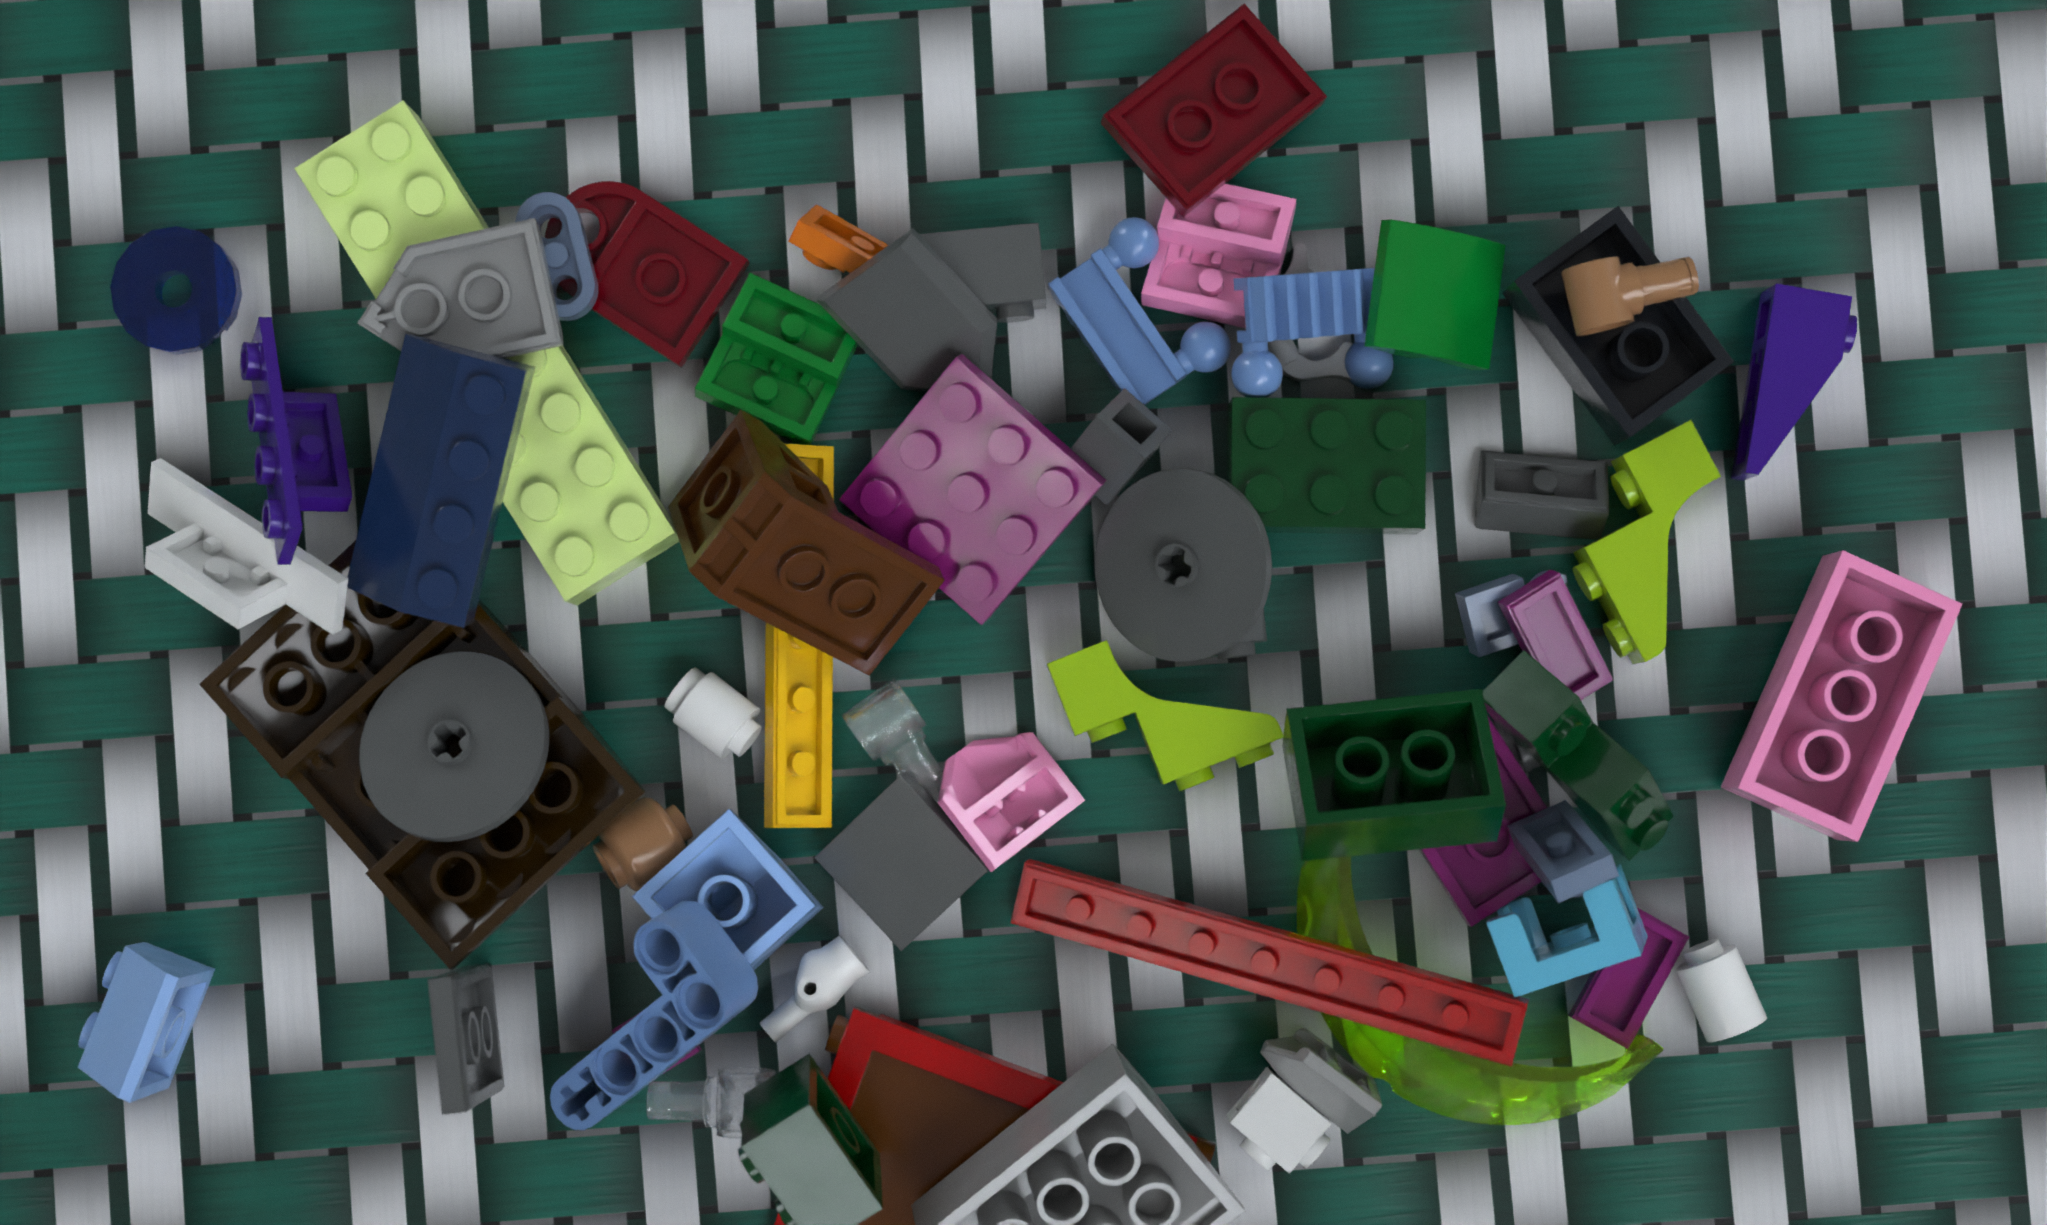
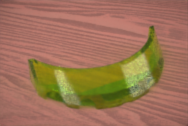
[1296,856,1664,1125]

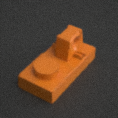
[788,204,889,273]

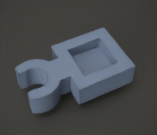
[1455,570,1568,657]

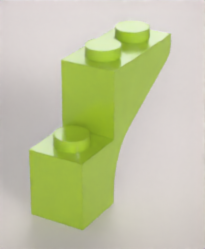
[1573,420,1721,664]
[1047,640,1283,791]

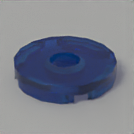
[110,226,242,355]

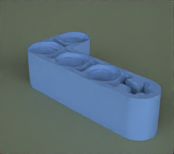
[550,901,758,1130]

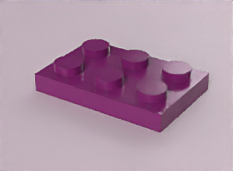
[1419,715,1547,927]

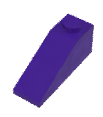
[1731,283,1857,481]

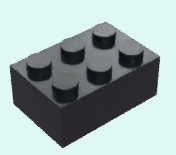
[1502,206,1734,446]

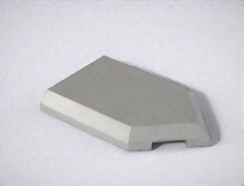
[358,218,563,359]

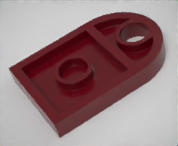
[545,181,750,368]

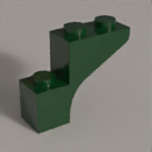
[1482,650,1674,861]

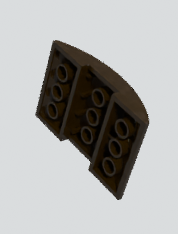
[199,540,645,970]

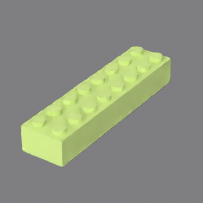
[294,100,679,606]

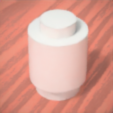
[664,667,762,759]

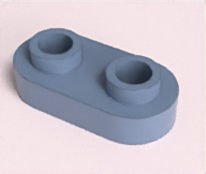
[515,192,599,321]

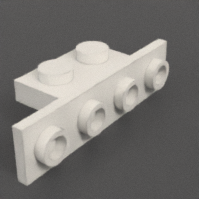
[145,458,348,635]

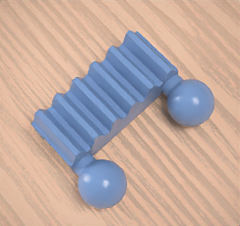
[1048,217,1231,405]
[1231,268,1394,398]

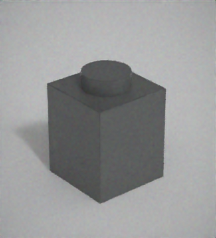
[1071,388,1173,505]

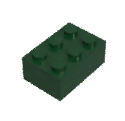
[1227,397,1426,535]
[1282,689,1506,861]

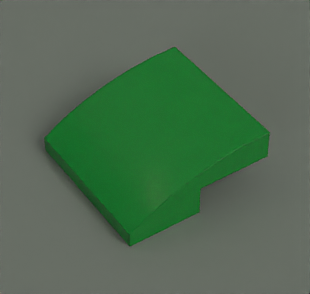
[1364,219,1506,370]
[695,273,858,445]

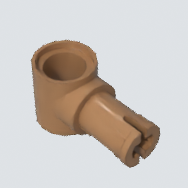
[1561,257,1699,336]

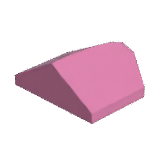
[938,732,1085,872]

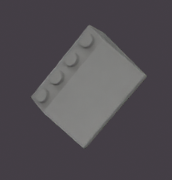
[911,1043,1245,1225]

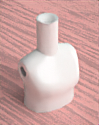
[760,935,871,1043]

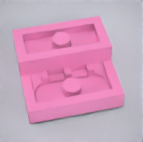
[1141,184,1296,328]

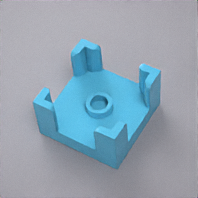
[1487,864,1648,998]

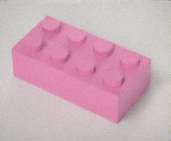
[1721,550,1962,842]

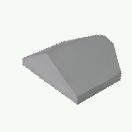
[1260,1028,1382,1134]

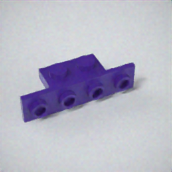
[240,317,352,565]

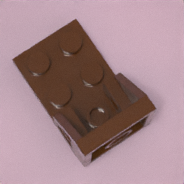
[668,410,945,675]

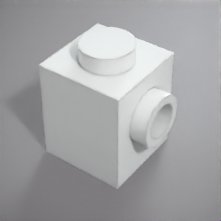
[1226,1067,1331,1174]

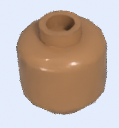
[593,797,693,892]

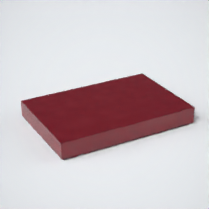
[1101,3,1327,217]

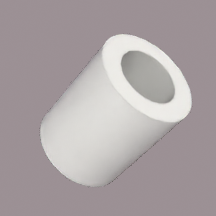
[1676,938,1767,1042]

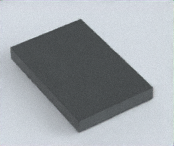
[428,963,505,1115]

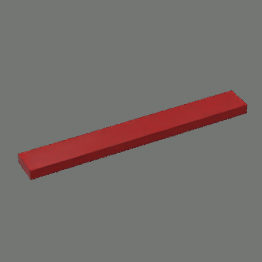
[1010,859,1530,1067]

